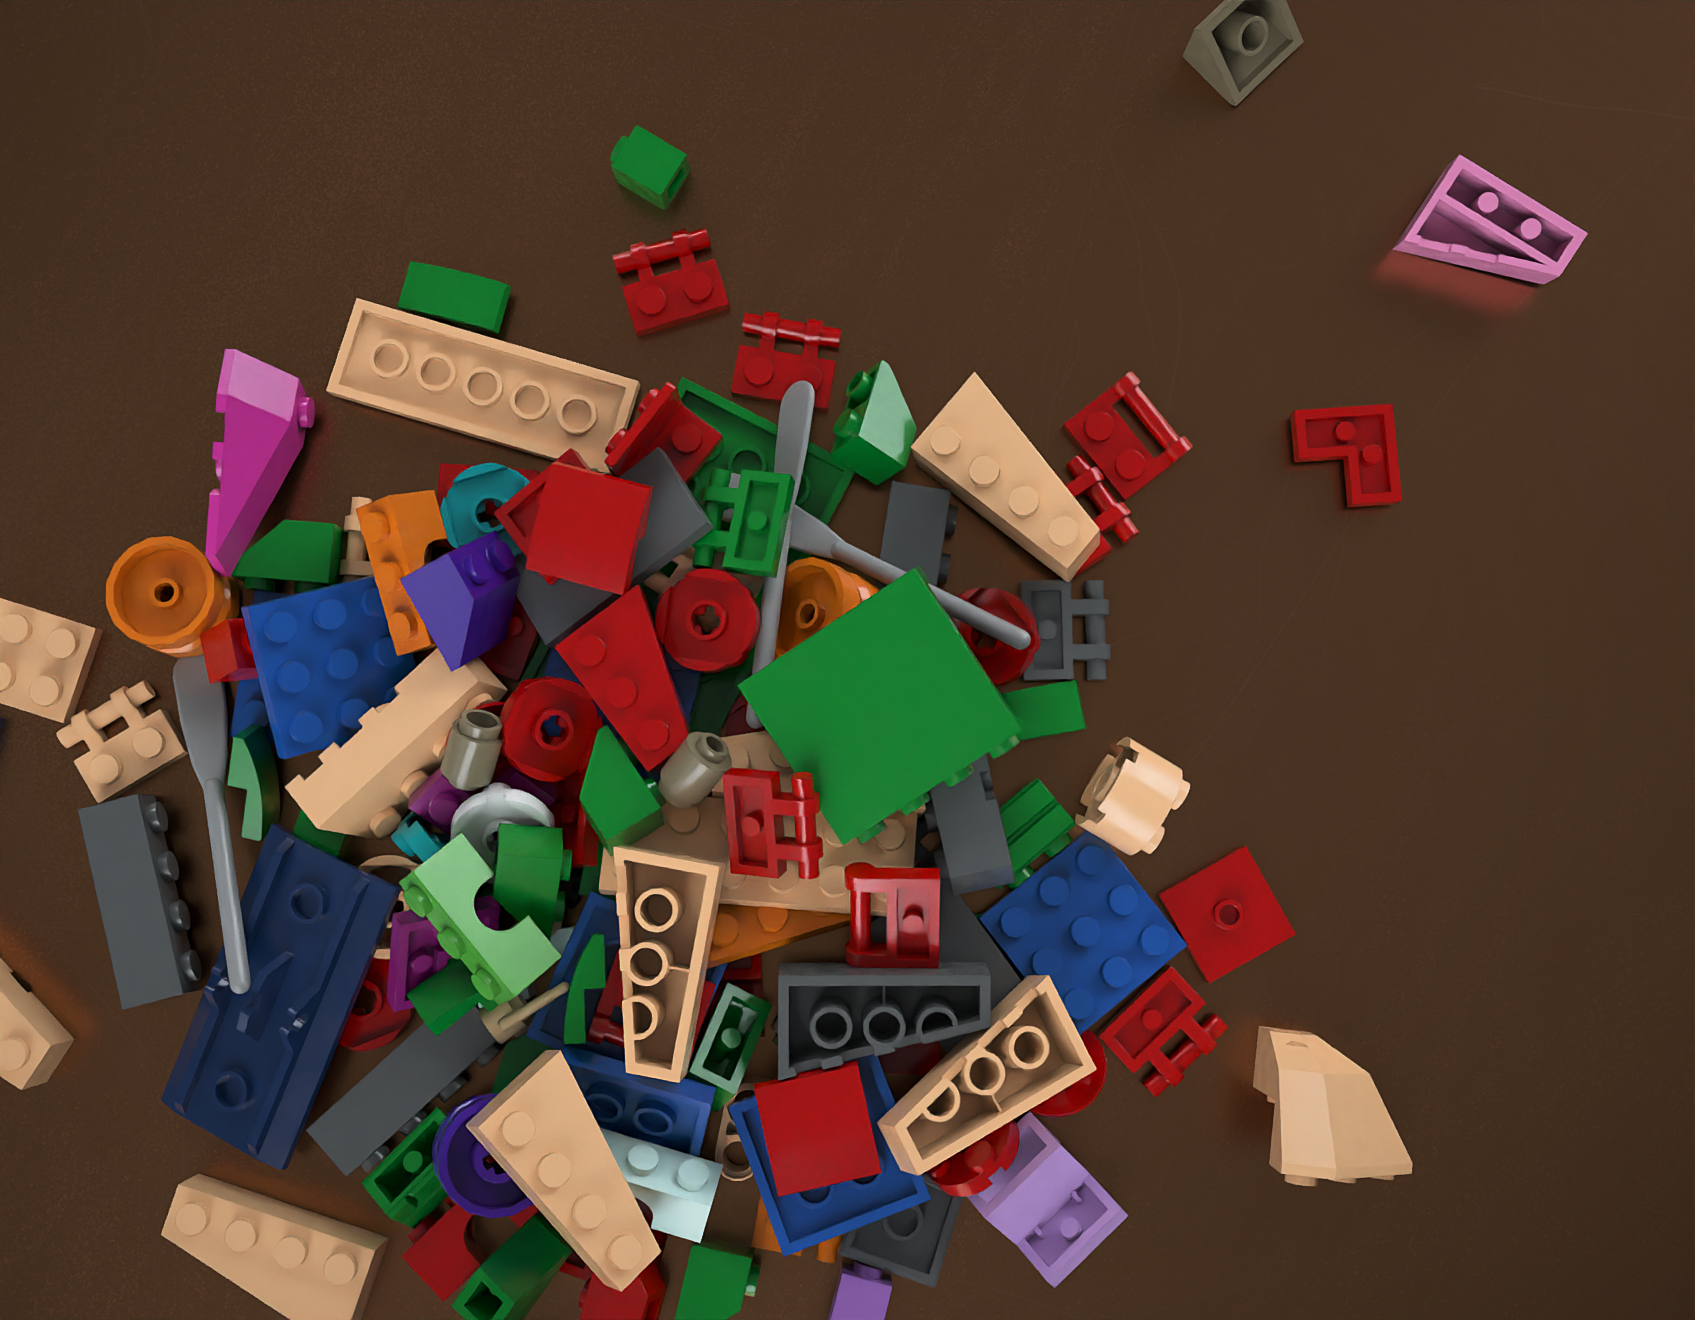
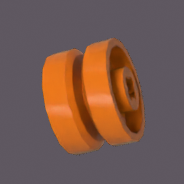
[106,536,239,658]
[774,557,880,660]

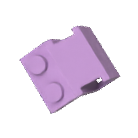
[967,1111,1128,1288]

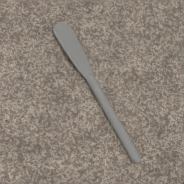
[746,380,815,729]
[722,473,1031,650]
[173,654,251,994]

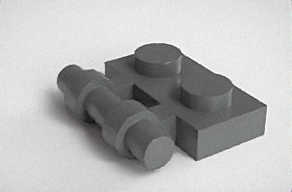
[1019,580,1111,681]

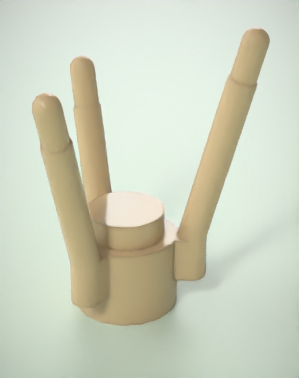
[478,922,570,1044]

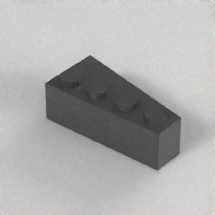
[924,754,1014,896]
[778,962,991,1081]

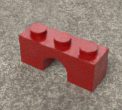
[401,1156,539,1302]

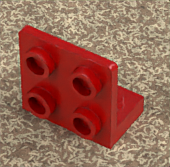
[604,381,723,485]

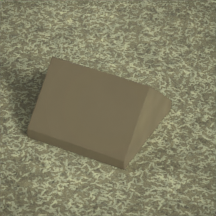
[1182,0,1304,106]

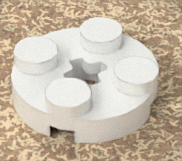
[451,782,555,884]

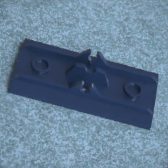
[161,823,402,1170]

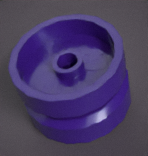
[432,1092,533,1219]

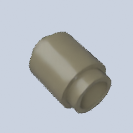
[440,709,503,791]
[658,731,732,809]

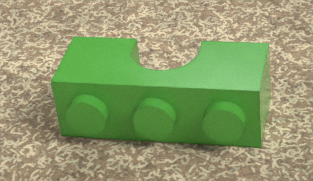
[398,833,562,1005]

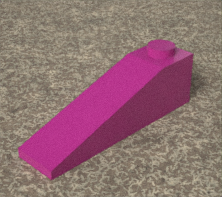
[205,349,315,577]

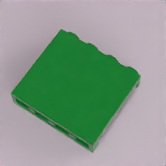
[737,565,1024,845]

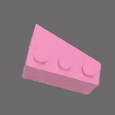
[1392,154,1588,285]

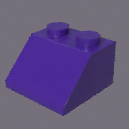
[400,530,520,672]

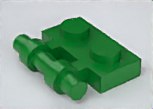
[691,468,795,578]

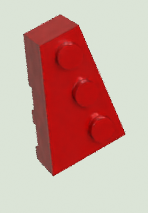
[554,584,691,774]

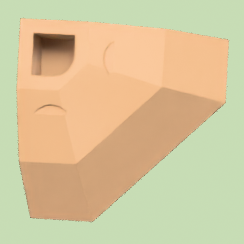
[1253,1026,1413,1186]

